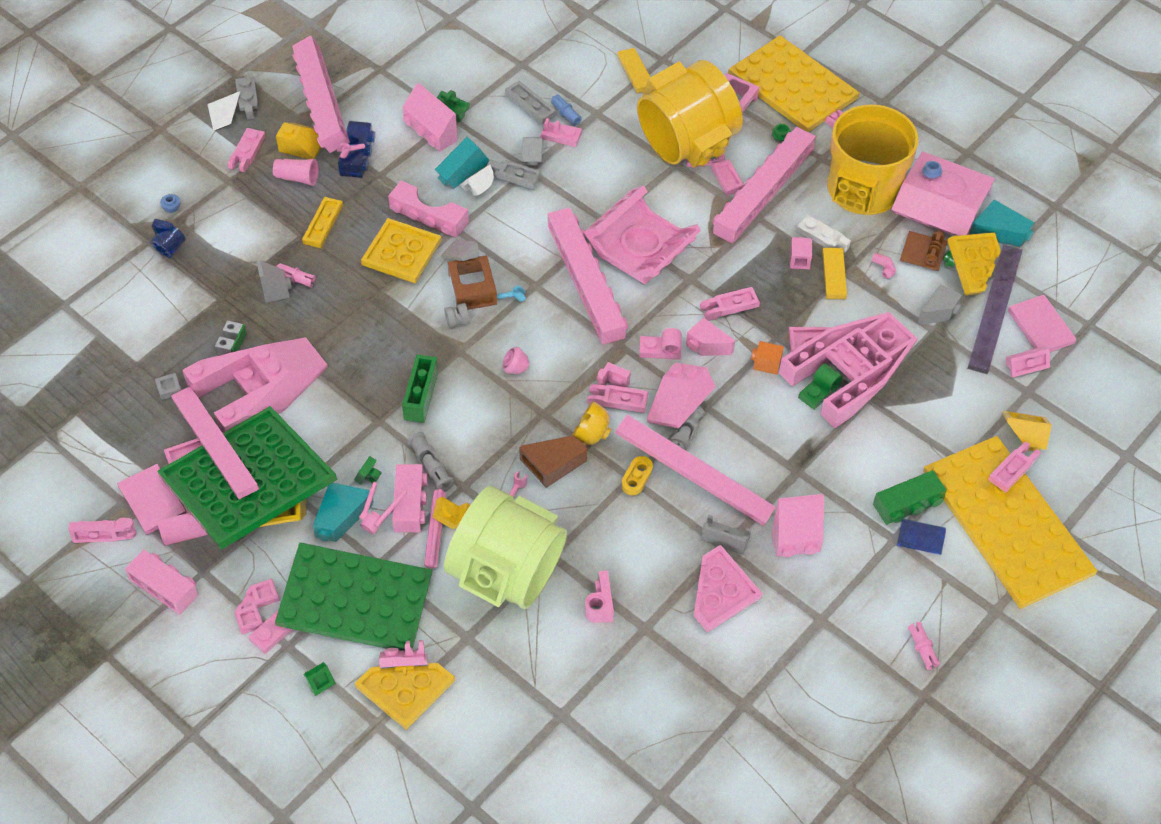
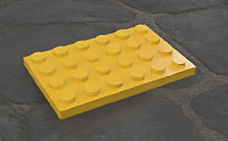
[728,35,860,132]

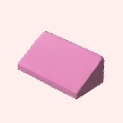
[157,513,207,545]

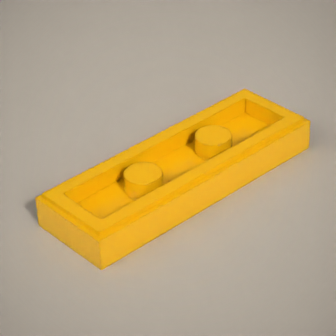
[617,48,650,93]
[302,197,343,248]
[822,248,847,299]

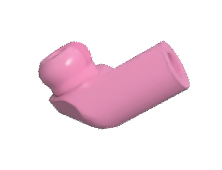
[872,253,896,279]

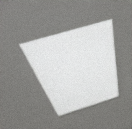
[208,91,240,131]

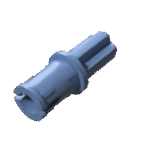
[551,94,582,126]

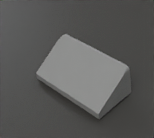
[441,239,479,261]

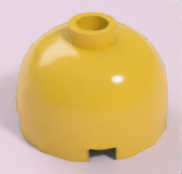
[572,401,611,445]

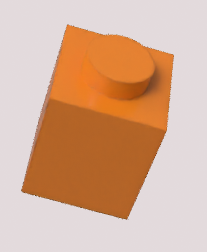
[751,341,784,375]

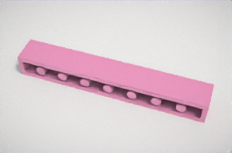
[292,36,350,153]
[712,127,816,244]
[548,207,628,345]

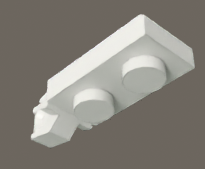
[796,215,851,253]

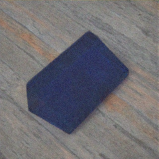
[897,519,946,555]

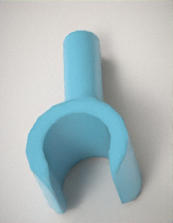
[497,286,526,302]

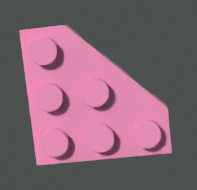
[694,545,763,633]

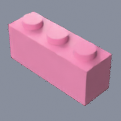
[392,464,428,533]
[125,550,198,615]

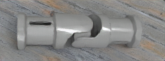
[670,406,705,451]
[407,432,455,492]

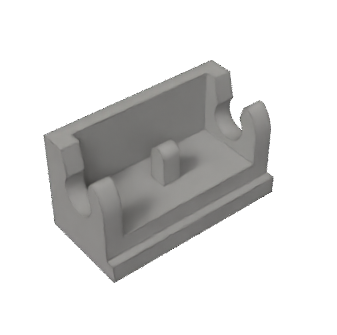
[701,515,751,554]

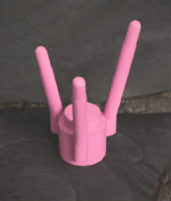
[359,482,407,534]

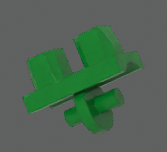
[437,90,470,122]

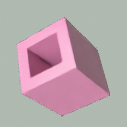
[790,237,812,270]

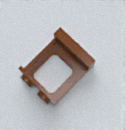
[447,255,497,310]

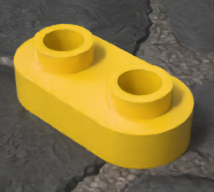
[622,456,653,495]

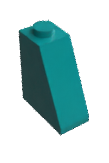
[434,137,490,189]
[969,199,1035,247]
[313,483,374,542]

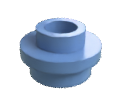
[922,161,942,179]
[160,194,180,213]

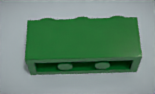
[402,354,438,423]
[873,470,947,525]

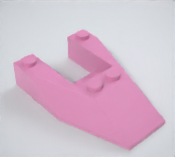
[779,312,918,428]
[182,337,328,433]

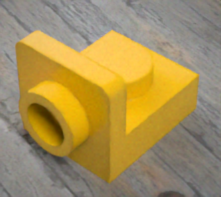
[433,496,470,529]

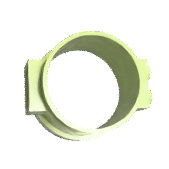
[444,485,567,610]

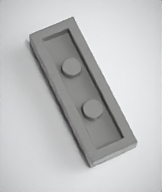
[505,81,556,125]

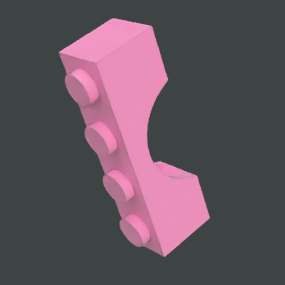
[388,181,469,238]

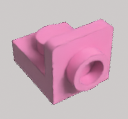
[596,362,631,388]

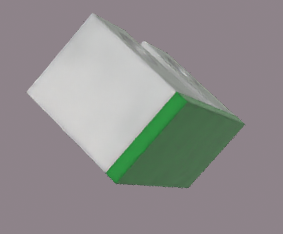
[215,321,247,355]

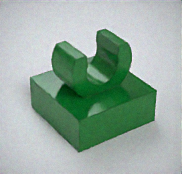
[354,456,382,484]
[303,662,336,696]

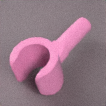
[337,142,365,158]
[509,471,527,497]

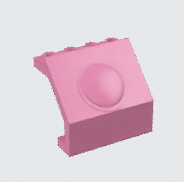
[891,151,995,236]
[584,185,701,285]

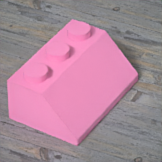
[402,83,457,151]

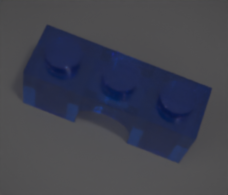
[338,121,376,178]

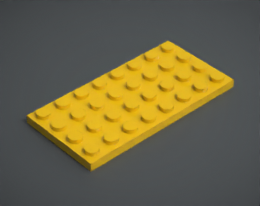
[923,436,1097,609]

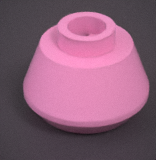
[503,347,529,374]

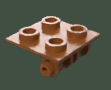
[900,231,948,271]

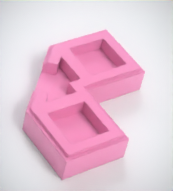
[234,579,280,635]

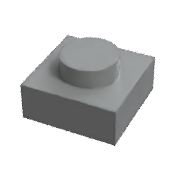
[155,373,181,400]

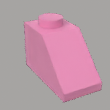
[686,318,735,356]

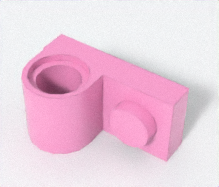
[639,328,682,360]
[585,571,614,623]

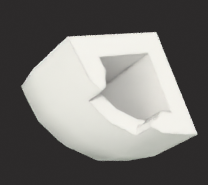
[460,165,494,196]

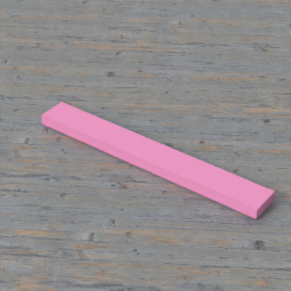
[171,387,259,499]
[615,414,776,526]

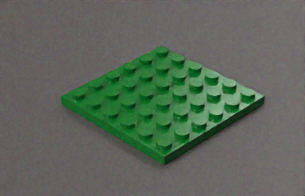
[157,406,338,550]

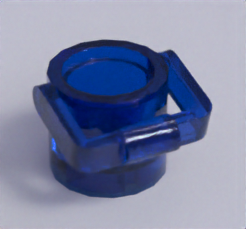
[150,219,186,258]

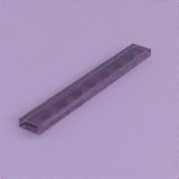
[967,245,1023,375]

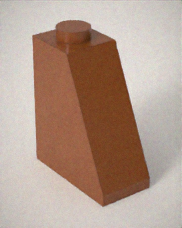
[519,435,588,488]

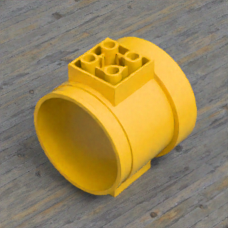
[637,60,743,168]
[827,105,918,215]

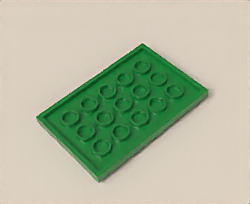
[275,542,432,651]

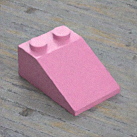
[646,363,716,428]
[771,494,824,557]

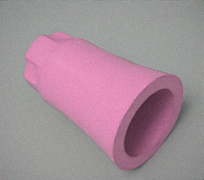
[273,159,319,186]

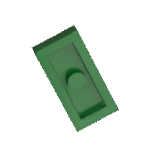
[798,363,843,410]

